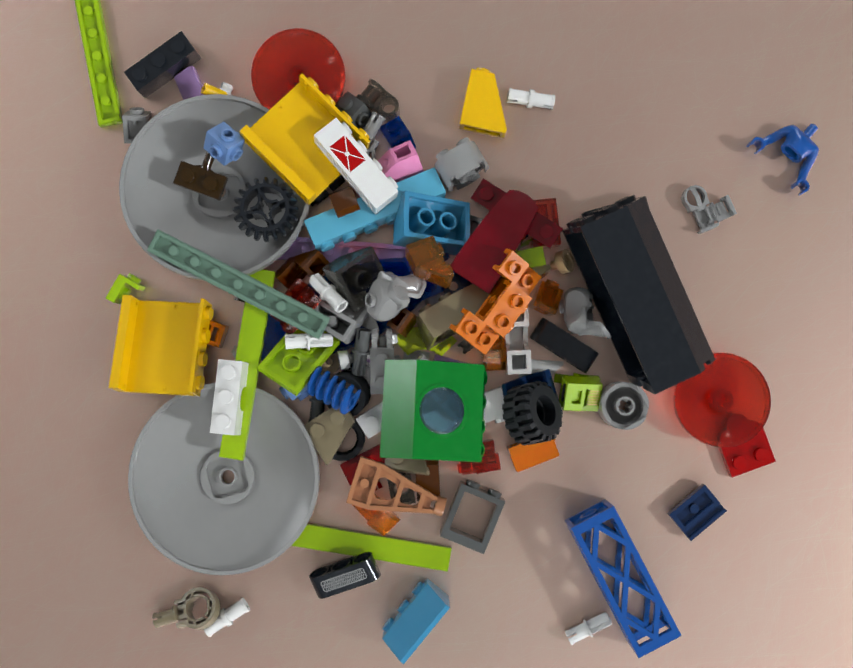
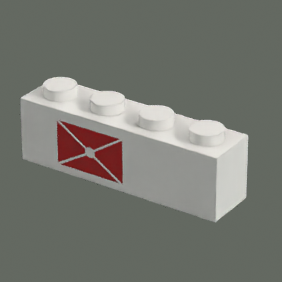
[314,118,398,215]

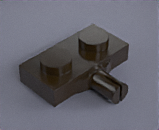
[173,152,228,201]

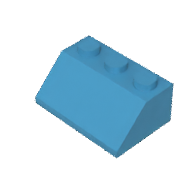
[393,191,470,256]
[382,578,450,664]

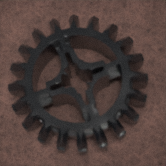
[233,177,299,242]

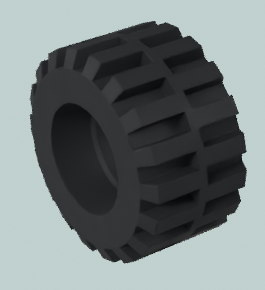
[502,381,563,445]

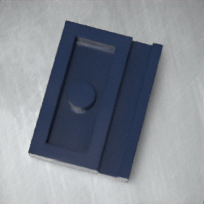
[667,484,727,541]

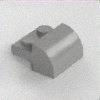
[312,283,369,344]

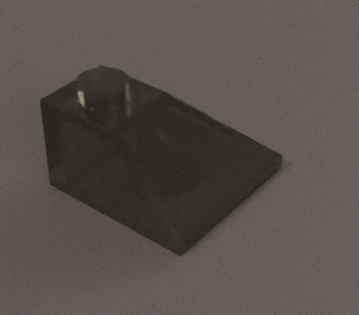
[322,246,384,313]

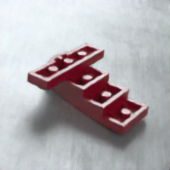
[449,178,563,294]

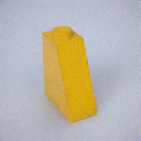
[459,67,507,138]

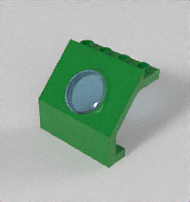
[380,360,488,462]

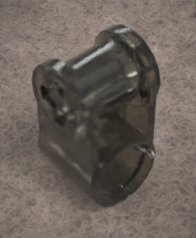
[356,79,400,122]

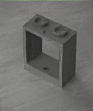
[440,479,505,554]

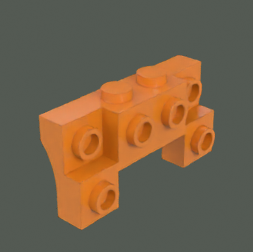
[449,248,542,355]

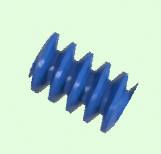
[307,366,361,415]

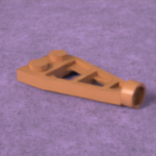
[346,456,447,517]

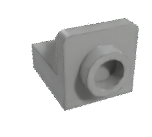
[122,107,151,144]

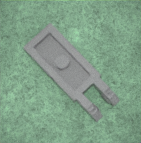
[370,328,394,394]

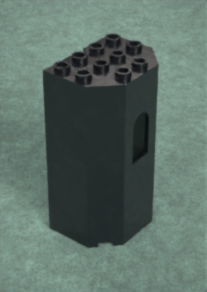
[562,195,715,394]

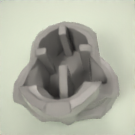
[365,271,426,322]
[559,287,611,339]

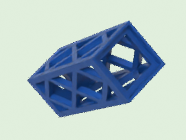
[564,499,682,658]

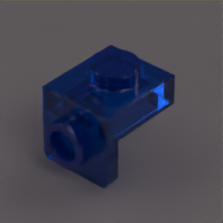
[380,116,416,148]

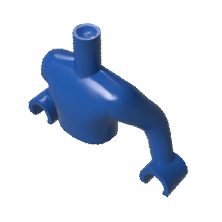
[747,124,819,196]

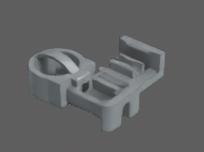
[681,185,737,234]

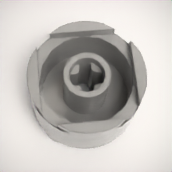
[434,137,489,191]
[598,381,649,430]

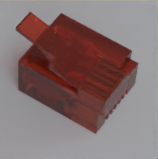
[457,439,501,475]

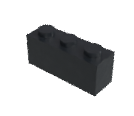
[124,31,201,98]

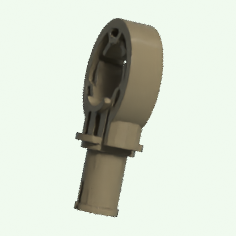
[152,587,220,630]

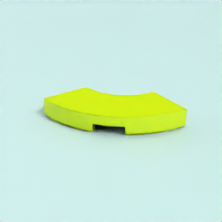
[397,327,457,356]

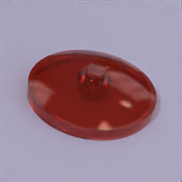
[251,28,346,110]
[673,353,771,447]

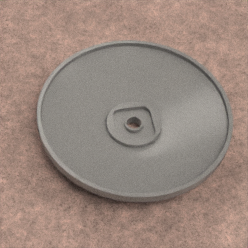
[119,94,310,281]
[128,383,320,575]

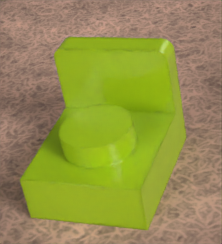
[106,273,146,304]

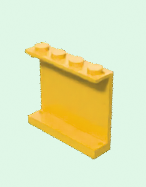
[239,74,370,206]
[109,295,214,396]

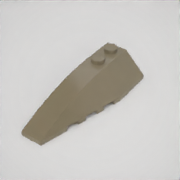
[416,264,551,350]

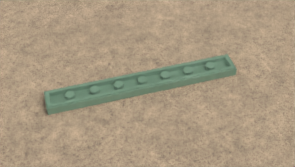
[147,229,331,339]

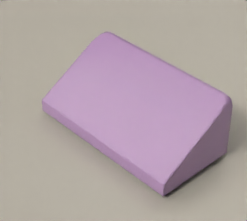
[174,65,203,100]

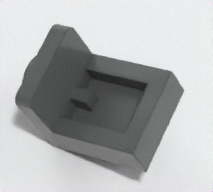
[335,91,372,129]

